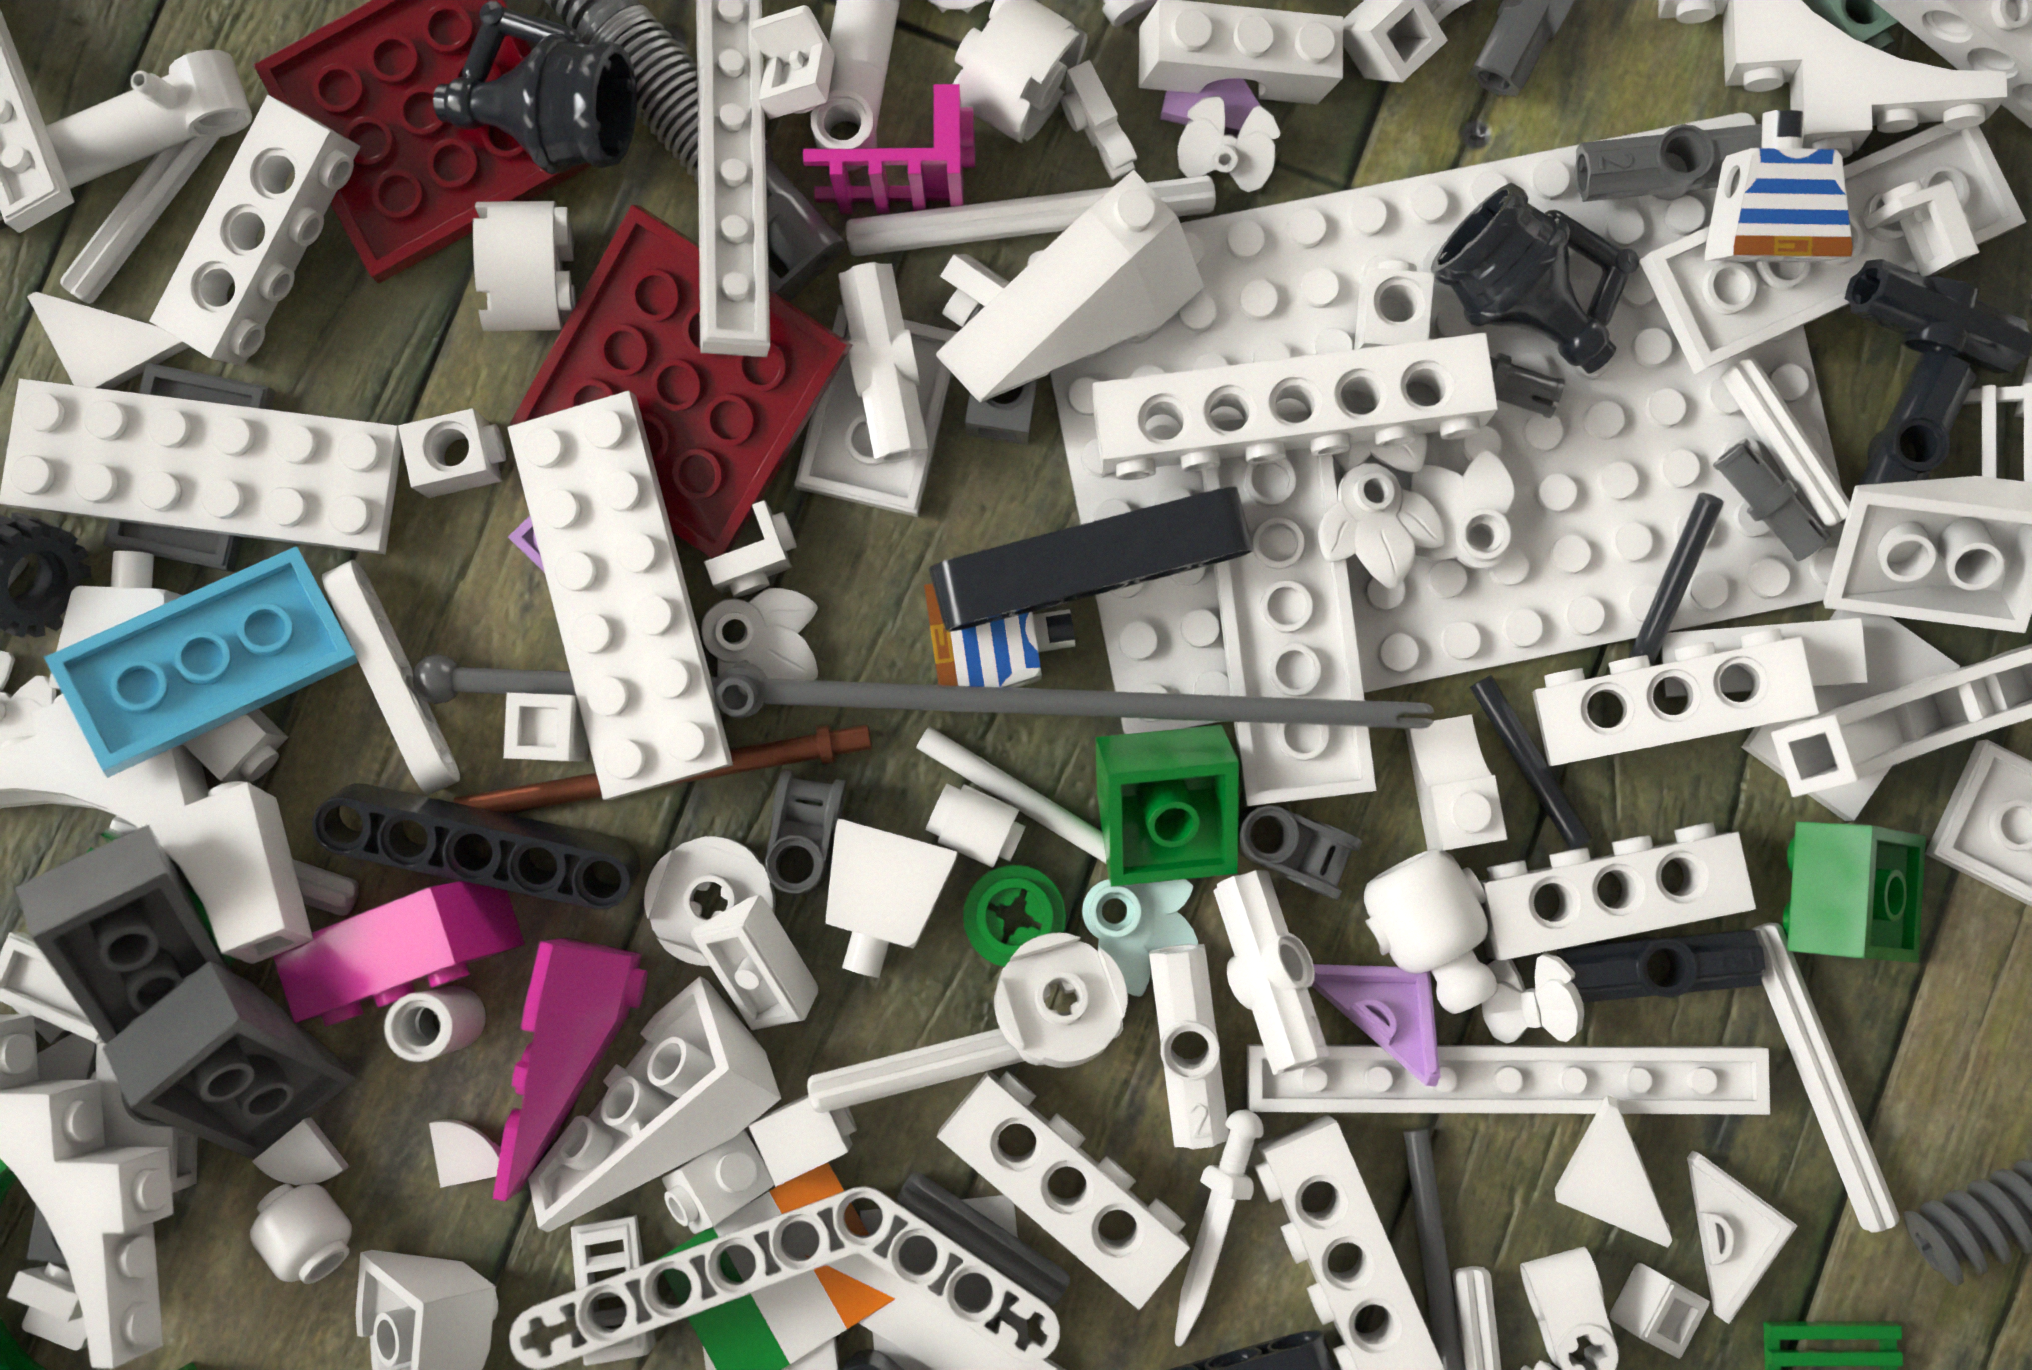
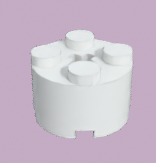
[953,0,1087,143]
[473,201,576,331]

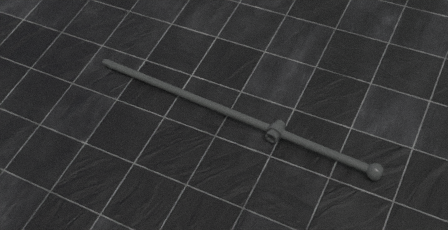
[413,654,1435,729]

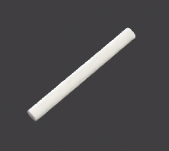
[916,726,1107,864]

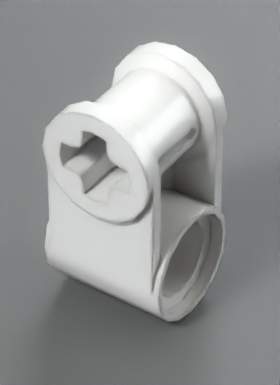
[1520,1246,1618,1370]

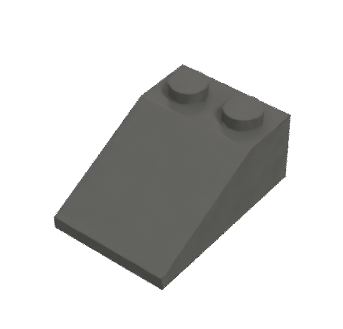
[15,824,232,1044]
[102,961,356,1160]

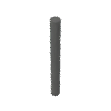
[1403,1127,1464,1370]

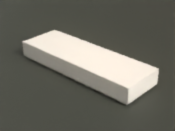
[1660,618,1868,698]

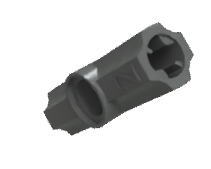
[1469,0,1575,98]
[1574,124,1762,202]

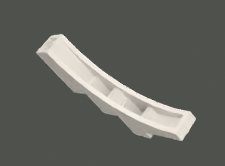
[1658,0,2007,158]
[1771,644,2032,797]
[0,694,313,964]
[0,1014,174,1369]

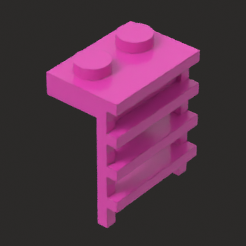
[803,84,975,214]

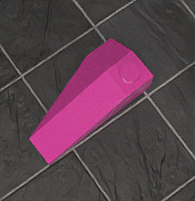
[493,937,648,1201]

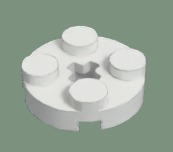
[644,837,776,966]
[994,933,1128,1068]

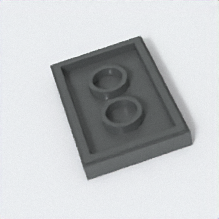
[103,363,276,573]

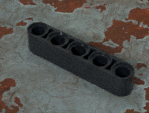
[929,487,1255,632]
[312,783,640,909]

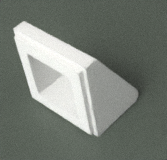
[1610,1263,1710,1359]

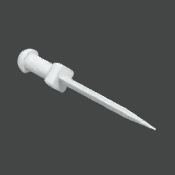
[1175,1110,1264,1347]

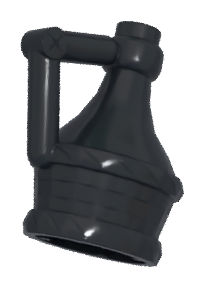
[433,1,637,175]
[1431,182,1639,374]

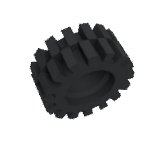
[0,513,91,638]

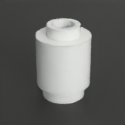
[926,784,1026,868]

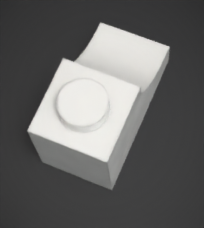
[1405,714,1507,851]

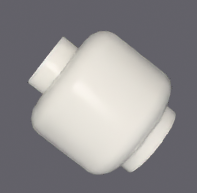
[250,1183,352,1284]

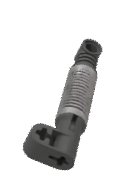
[544,0,845,303]

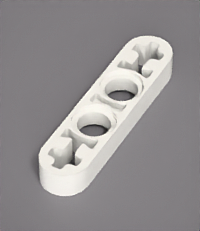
[322,560,460,795]

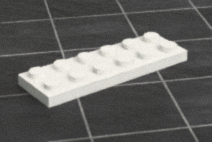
[1639,122,2026,375]
[0,379,402,555]
[507,391,733,800]
[1202,411,1376,807]

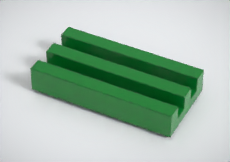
[1763,1321,1903,1370]

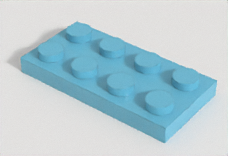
[44,546,357,778]

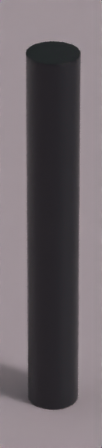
[1628,493,1724,667]
[1469,675,1593,850]

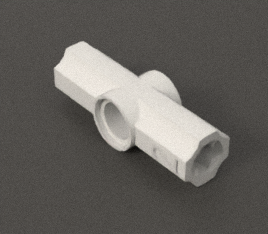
[838,262,929,463]
[1213,870,1330,1075]
[1149,944,1229,1149]

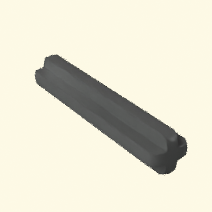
[897,1172,1070,1305]

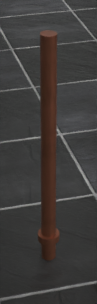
[453,724,872,814]

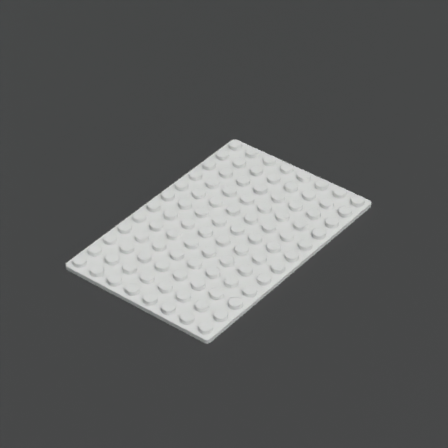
[1028,113,1844,734]

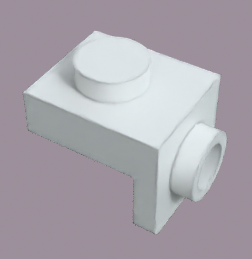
[751,5,835,119]
[1864,180,1979,277]
[704,500,797,598]
[662,1130,775,1234]
[7,1262,88,1351]

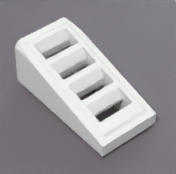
[571,1215,656,1365]

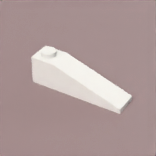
[936,169,1204,402]
[528,976,781,1233]
[355,1250,498,1370]

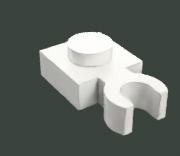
[1061,60,1137,181]

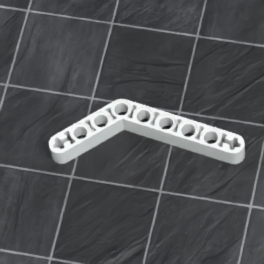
[510,1186,1060,1369]

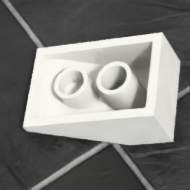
[1823,476,2032,633]

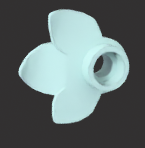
[1082,879,1199,997]

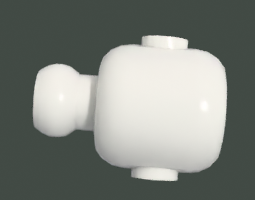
[1364,849,1497,1014]

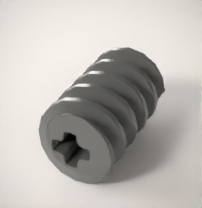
[1903,1159,2032,1286]

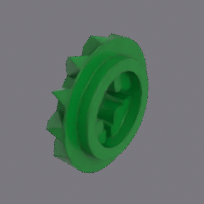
[963,865,1066,967]

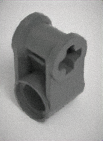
[765,769,847,895]
[1238,805,1363,901]

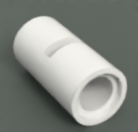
[385,986,486,1061]

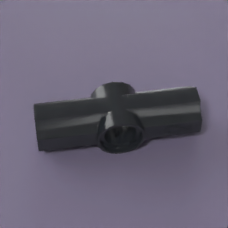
[1844,259,2032,374]
[1840,351,1977,525]
[1556,929,1765,1003]

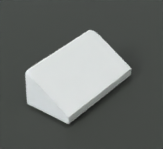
[690,895,819,1030]

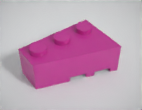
[273,881,525,1027]

